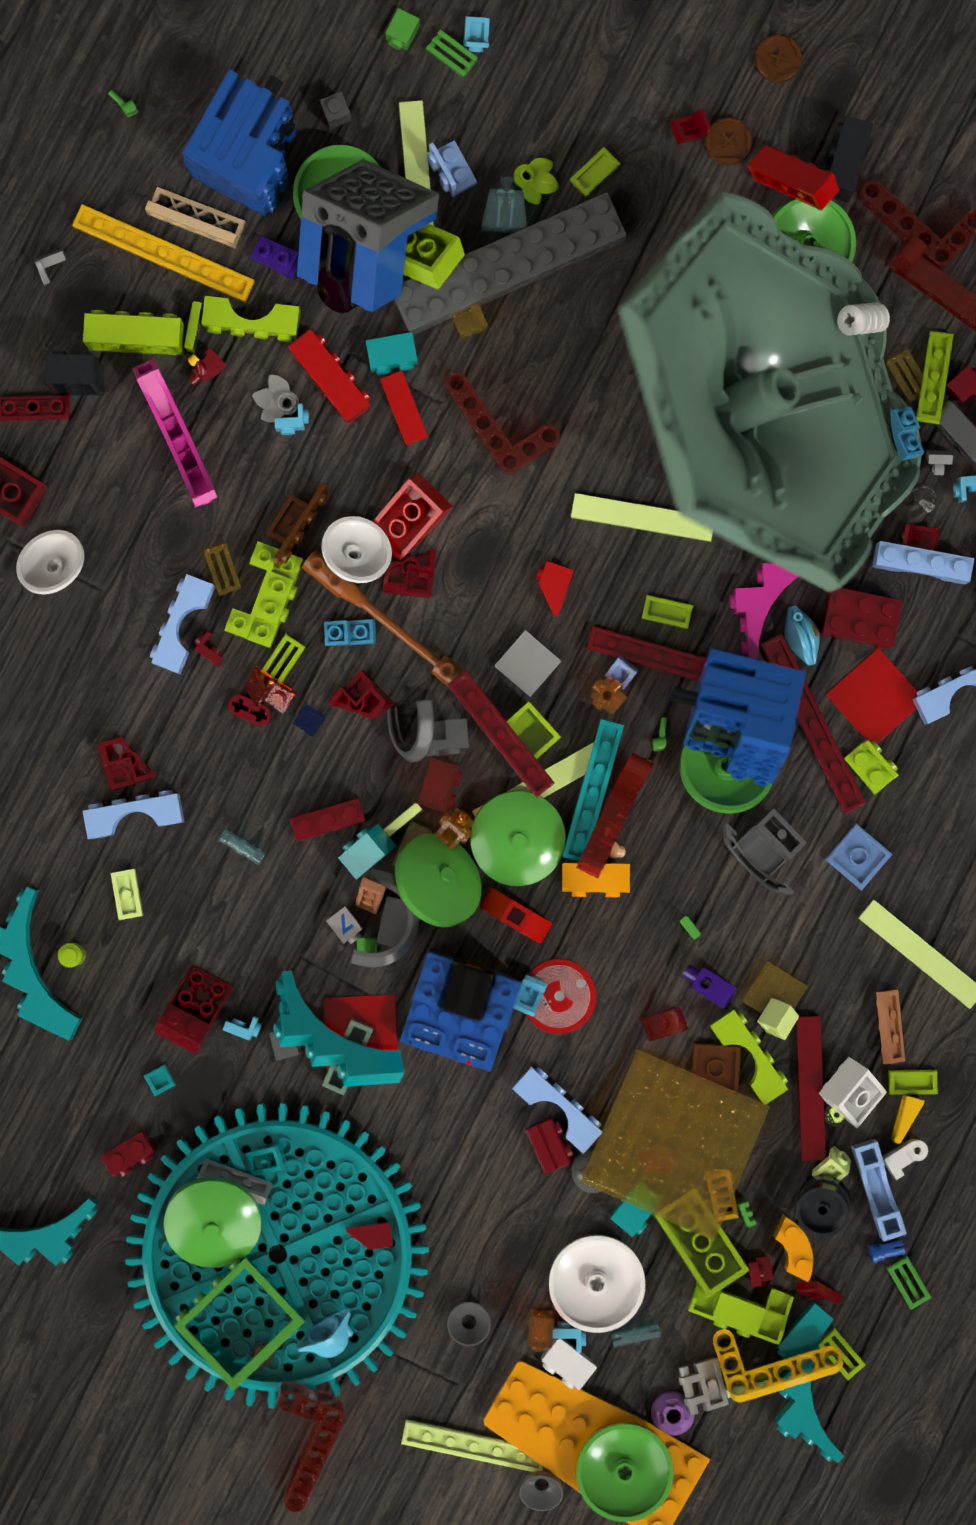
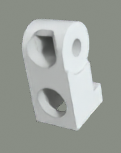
[882,1139,928,1180]

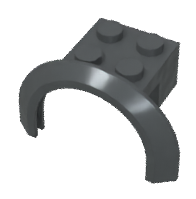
[387,700,469,762]
[722,808,807,895]
[351,869,420,967]

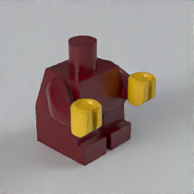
[187,347,227,386]

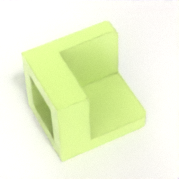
[757,998,799,1040]

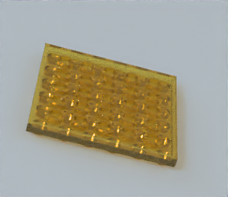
[581,1050,770,1241]

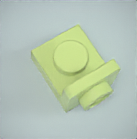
[812,1146,851,1180]

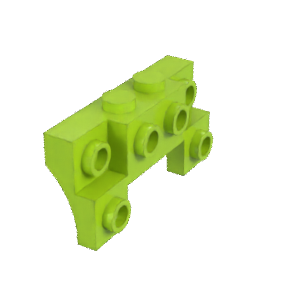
[224,541,304,649]
[688,1281,794,1345]

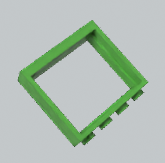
[174,1257,305,1390]

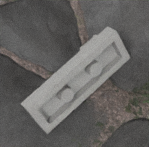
[197,1159,273,1205]

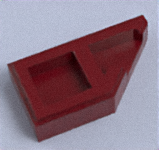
[346,1222,393,1250]
[796,1281,842,1304]

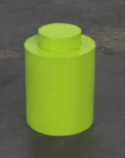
[58,943,86,967]

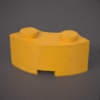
[562,863,630,897]
[773,1214,813,1282]

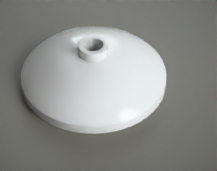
[321,516,392,583]
[16,530,84,594]

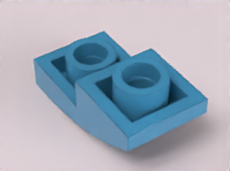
[890,407,924,461]
[324,619,376,646]

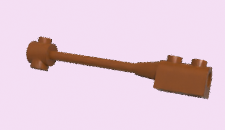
[302,549,464,688]

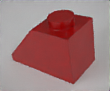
[536,561,574,617]

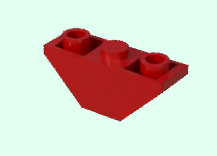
[479,887,553,944]

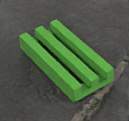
[426,30,478,78]
[736,1196,756,1228]
[886,1255,931,1310]

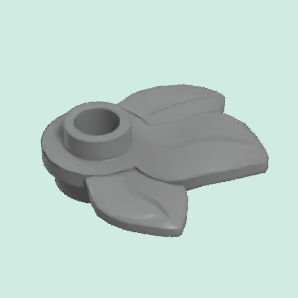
[252,375,299,422]

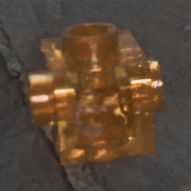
[590,677,628,715]
[434,807,475,850]

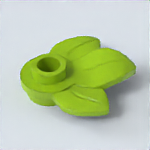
[514,158,559,205]

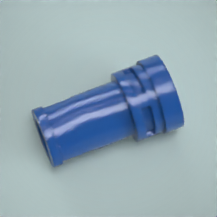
[868,1239,905,1264]

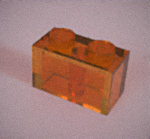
[527,1309,554,1352]

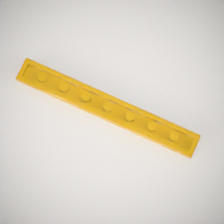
[72,204,255,303]

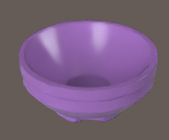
[651,1391,694,1436]

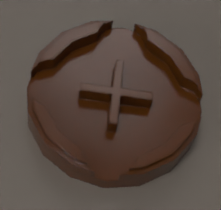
[754,34,802,83]
[705,117,752,166]

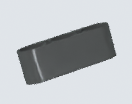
[934,400,976,466]

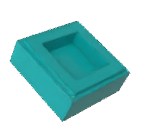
[143,1064,177,1096]

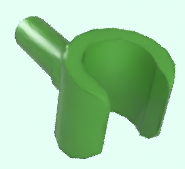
[108,90,138,117]
[652,718,667,751]

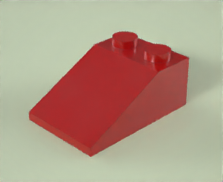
[373,474,453,561]

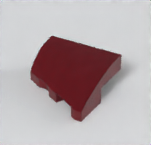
[383,549,437,599]
[327,670,394,720]
[96,737,156,791]

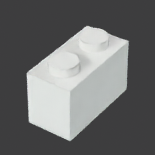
[541,1339,597,1390]

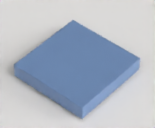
[824,823,892,890]

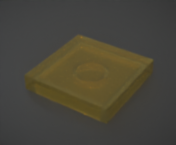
[742,961,808,1014]

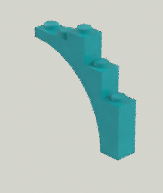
[0,886,83,1041]
[274,971,404,1087]
[0,1196,99,1266]
[774,1300,844,1463]

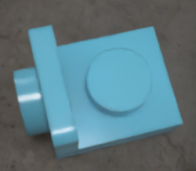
[953,476,976,503]
[223,1016,262,1040]

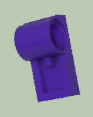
[250,236,299,279]

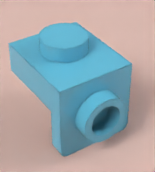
[463,16,490,52]
[275,403,309,435]
[514,975,548,1017]
[552,1321,586,1353]

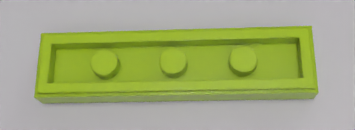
[916,331,954,424]

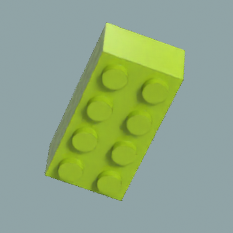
[403,224,465,290]
[83,310,186,355]
[655,1188,749,1298]

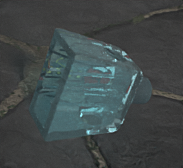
[482,177,527,233]

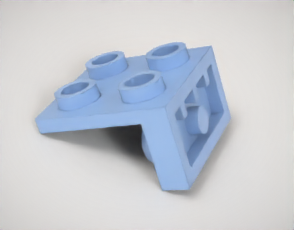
[427,140,477,197]

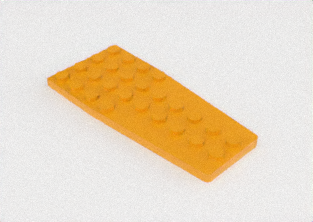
[483,1360,710,1525]

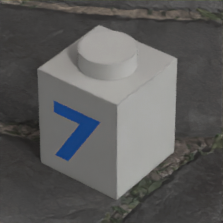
[326,906,363,944]

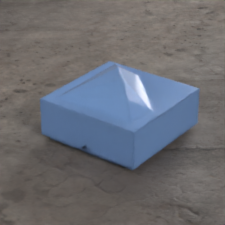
[605,656,638,690]

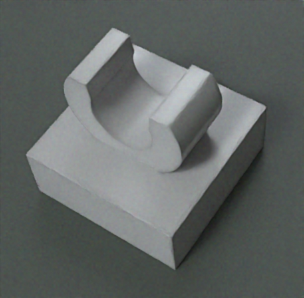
[925,450,953,475]

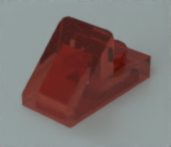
[245,667,296,714]
[641,1007,689,1042]

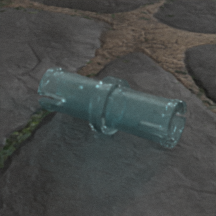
[218,828,266,866]
[611,1322,661,1348]

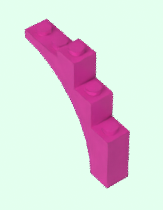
[132,358,217,507]
[730,563,800,660]

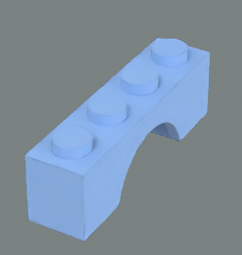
[872,541,974,584]
[150,574,215,675]
[912,666,976,725]
[83,790,184,839]
[512,1066,603,1154]
[851,1139,907,1241]

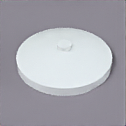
[549,1235,645,1333]

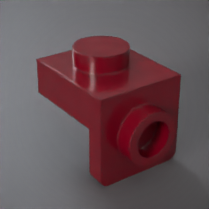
[669,109,712,145]
[901,523,940,551]

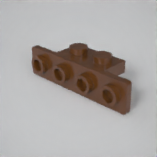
[266,482,329,568]

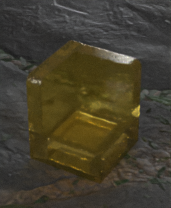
[453,303,488,340]

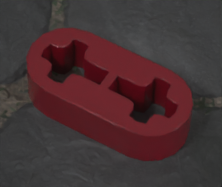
[228,695,272,726]

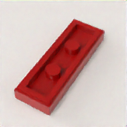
[380,370,428,446]

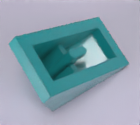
[245,1142,288,1176]

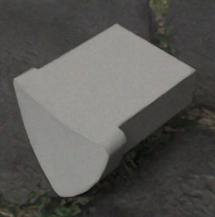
[34,248,66,285]

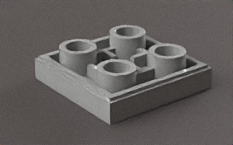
[494,630,561,697]

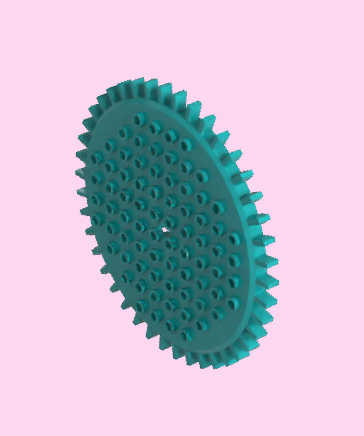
[125,1102,429,1408]

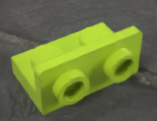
[844,739,899,795]

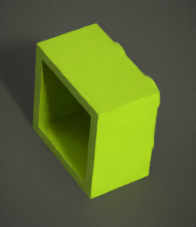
[507,702,561,759]

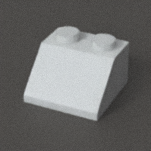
[819,1057,887,1129]

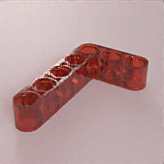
[859,180,976,270]
[889,235,976,332]
[446,372,560,475]
[576,752,654,879]
[278,1381,345,1512]

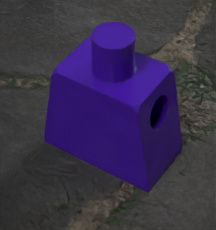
[682,964,738,1009]

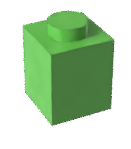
[385,8,420,50]

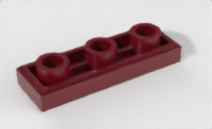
[0,395,71,421]

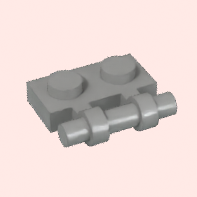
[678,1357,729,1415]

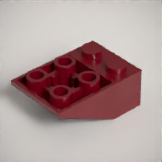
[154,964,233,1055]

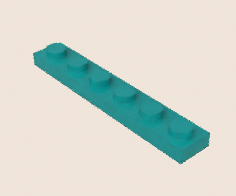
[562,719,624,863]

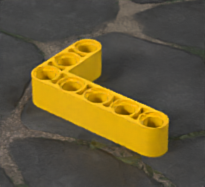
[713,1329,843,1402]

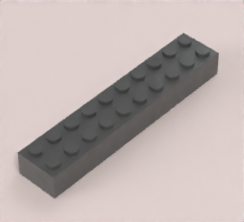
[393,192,627,335]

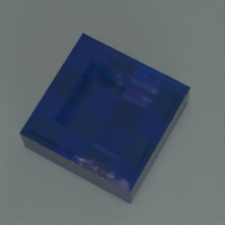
[293,704,326,737]

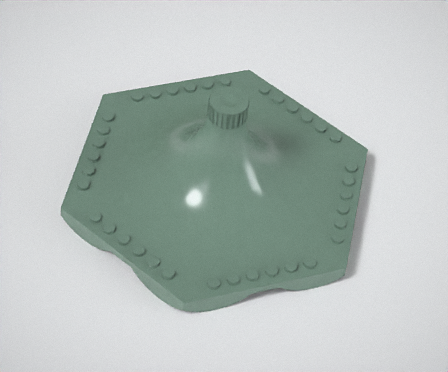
[619,192,921,591]

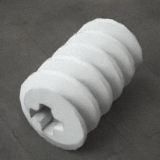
[837,302,890,336]

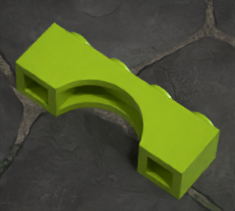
[201,296,301,342]
[708,1009,788,1106]

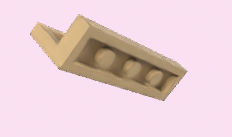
[145,187,246,248]

